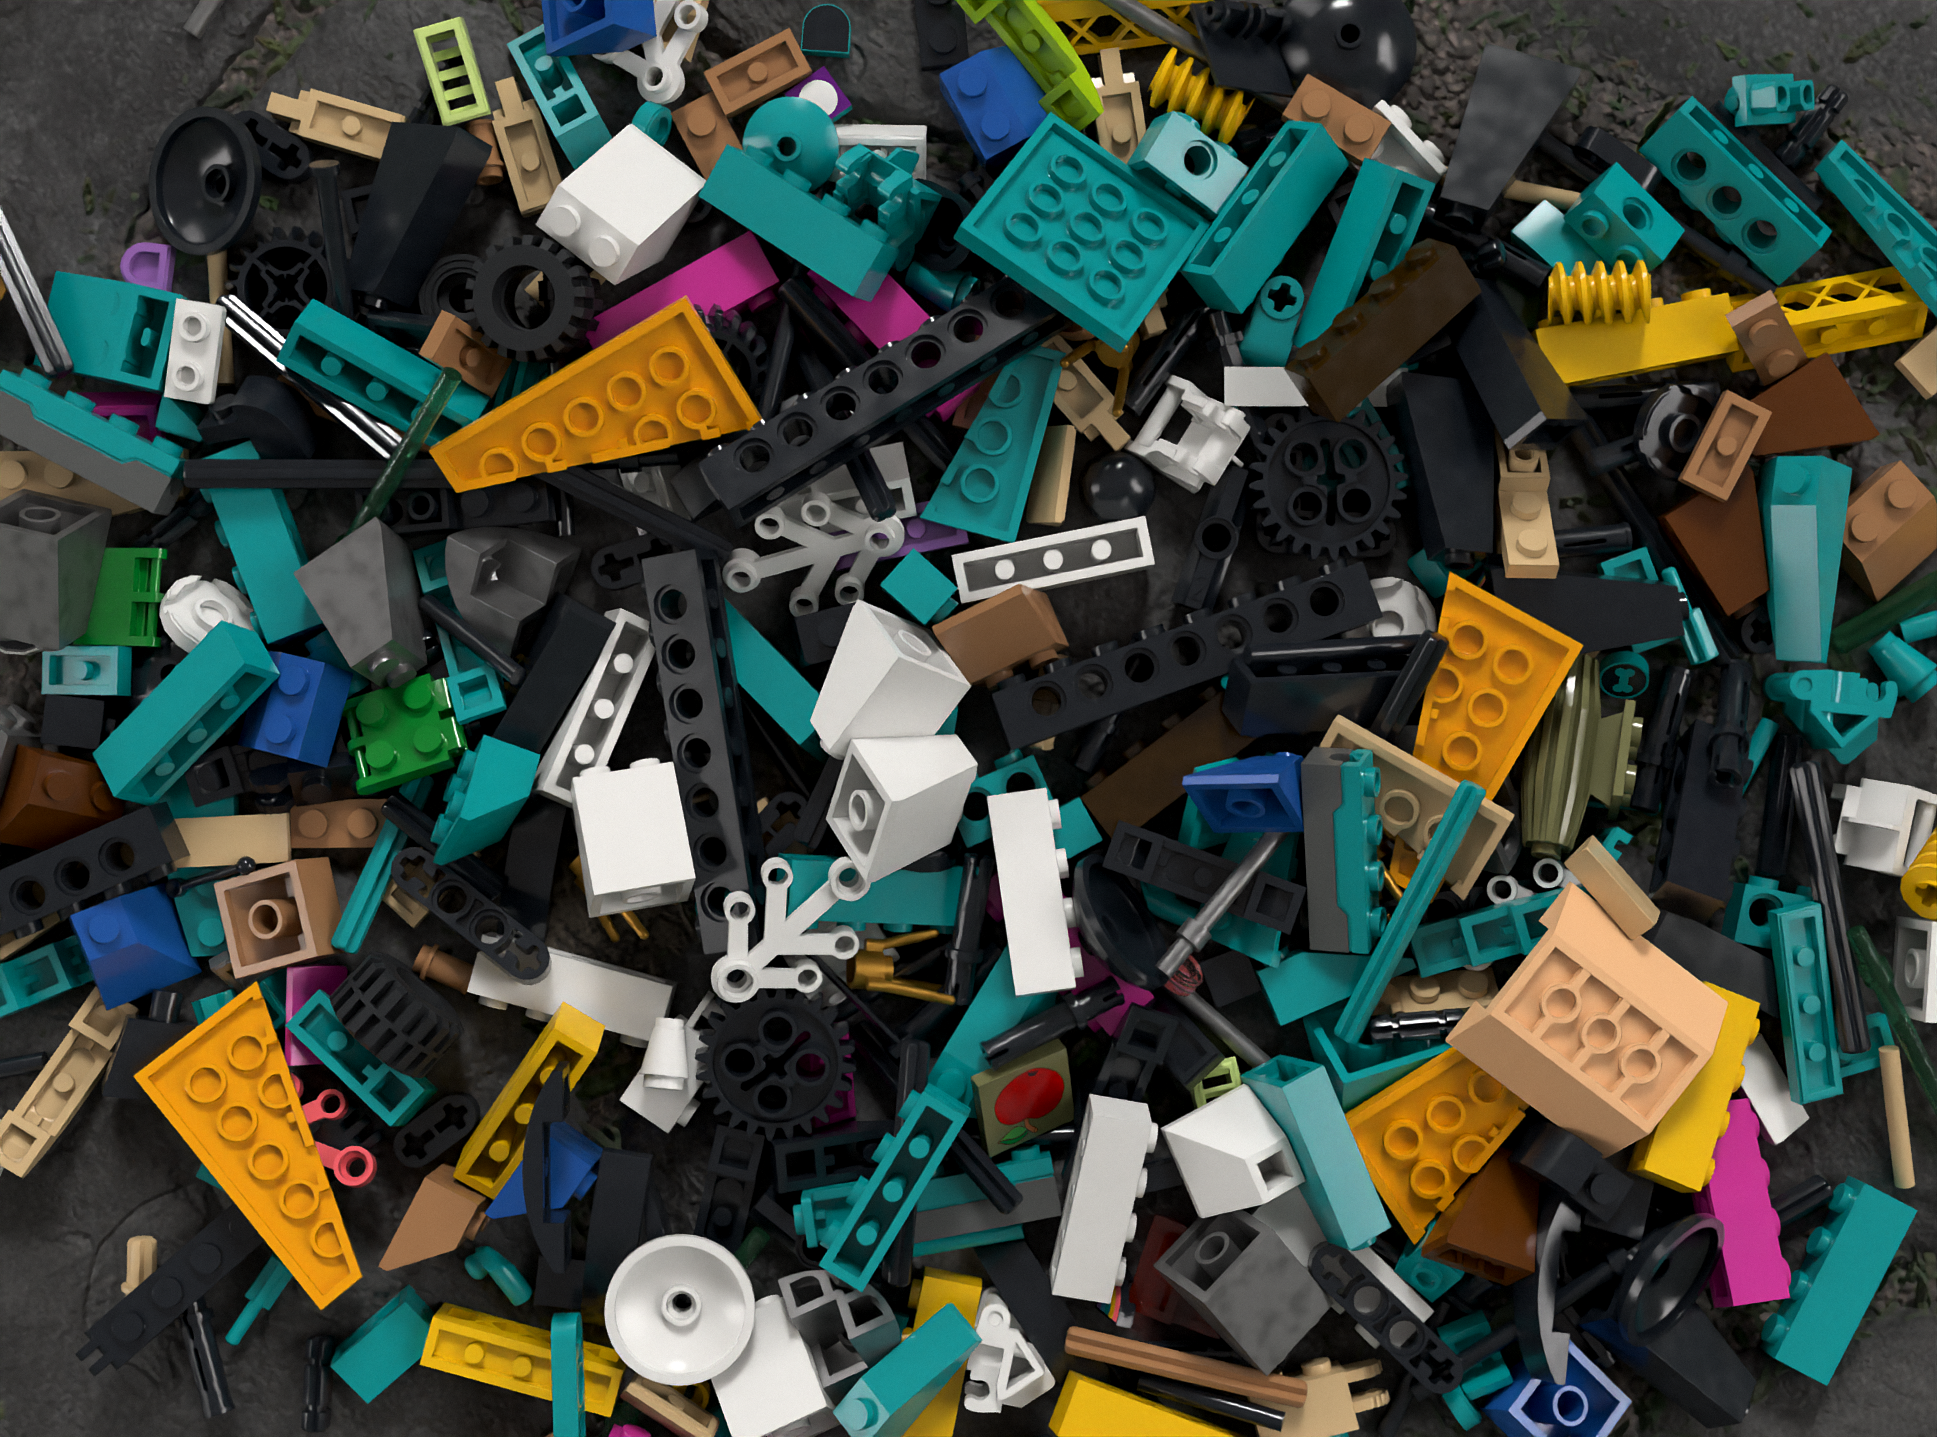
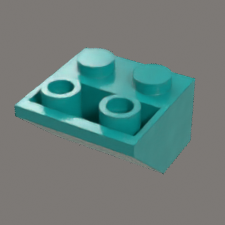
[431,735,541,866]

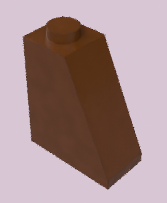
[1748,352,1880,461]
[1656,464,1770,620]
[1421,1146,1540,1286]

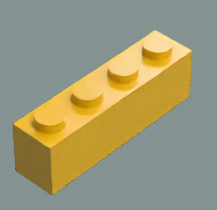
[1530,288,1739,388]
[1627,981,1760,1193]
[452,1002,605,1200]
[900,1266,982,1437]
[1048,1369,1247,1437]

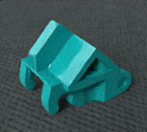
[833,143,942,272]
[1762,670,1898,764]

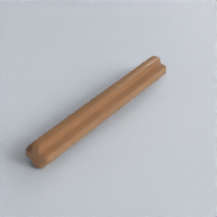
[1064,1326,1308,1408]

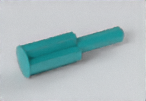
[1661,567,1719,665]
[225,1252,293,1346]

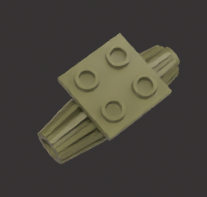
[1521,654,1643,860]

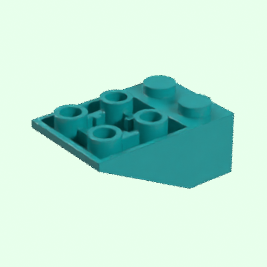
[33,271,190,395]

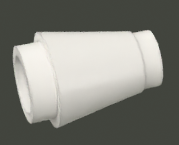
[639,1017,689,1091]

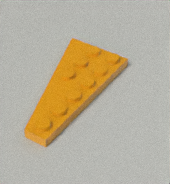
[429,295,763,493]
[133,981,363,1310]

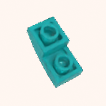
[1511,199,1613,280]

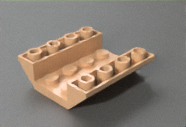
[1445,881,1728,1159]

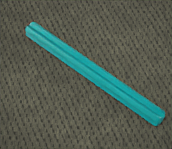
[1334,780,1486,1044]

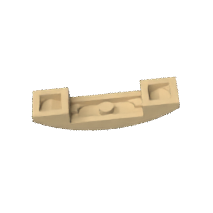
[120,813,292,868]
[0,986,140,1178]

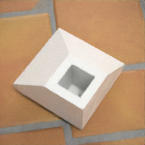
[1160,1084,1306,1218]

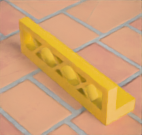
[1036,0,1213,55]
[1726,266,1928,373]
[420,1302,628,1417]

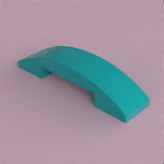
[412,539,507,725]

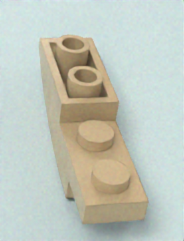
[1493,424,1559,579]

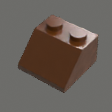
[0,744,126,851]

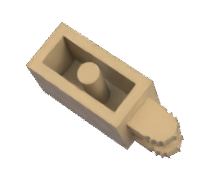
[1247,1357,1390,1437]

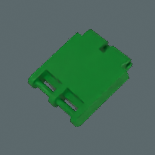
[73,548,168,648]
[342,673,469,795]

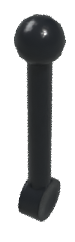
[165,856,256,898]

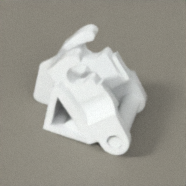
[1124,374,1251,494]
[1830,778,1937,878]
[964,1286,1055,1413]

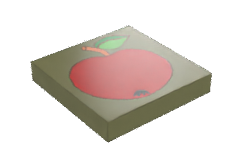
[970,1039,1074,1158]

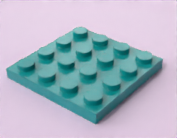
[953,112,1211,353]

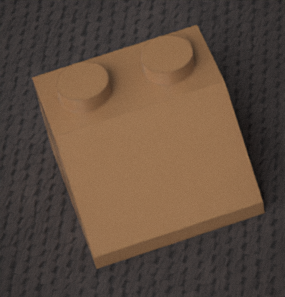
[1840,460,1937,603]
[932,584,1069,691]
[214,857,346,979]
[378,1162,491,1271]

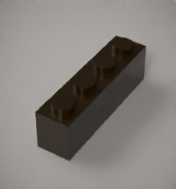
[1284,238,1482,423]
[1080,678,1258,840]

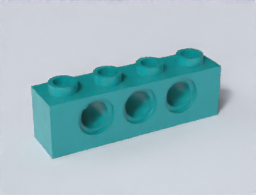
[1638,96,1832,286]

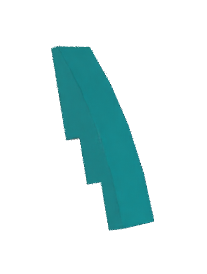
[1409,884,1596,978]
[0,935,94,1019]

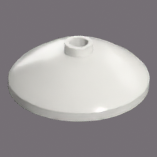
[604,1234,755,1386]

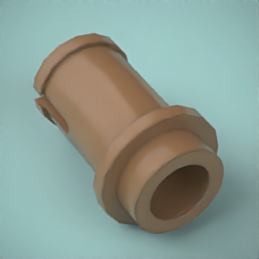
[465,119,507,185]
[412,943,474,995]

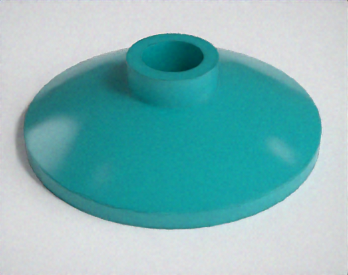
[743,97,839,192]

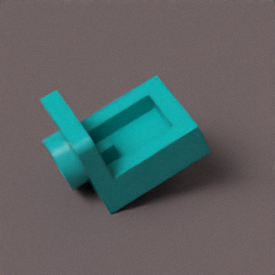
[793,1181,857,1248]
[1437,1310,1513,1400]

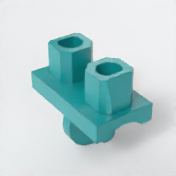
[1724,74,1815,127]

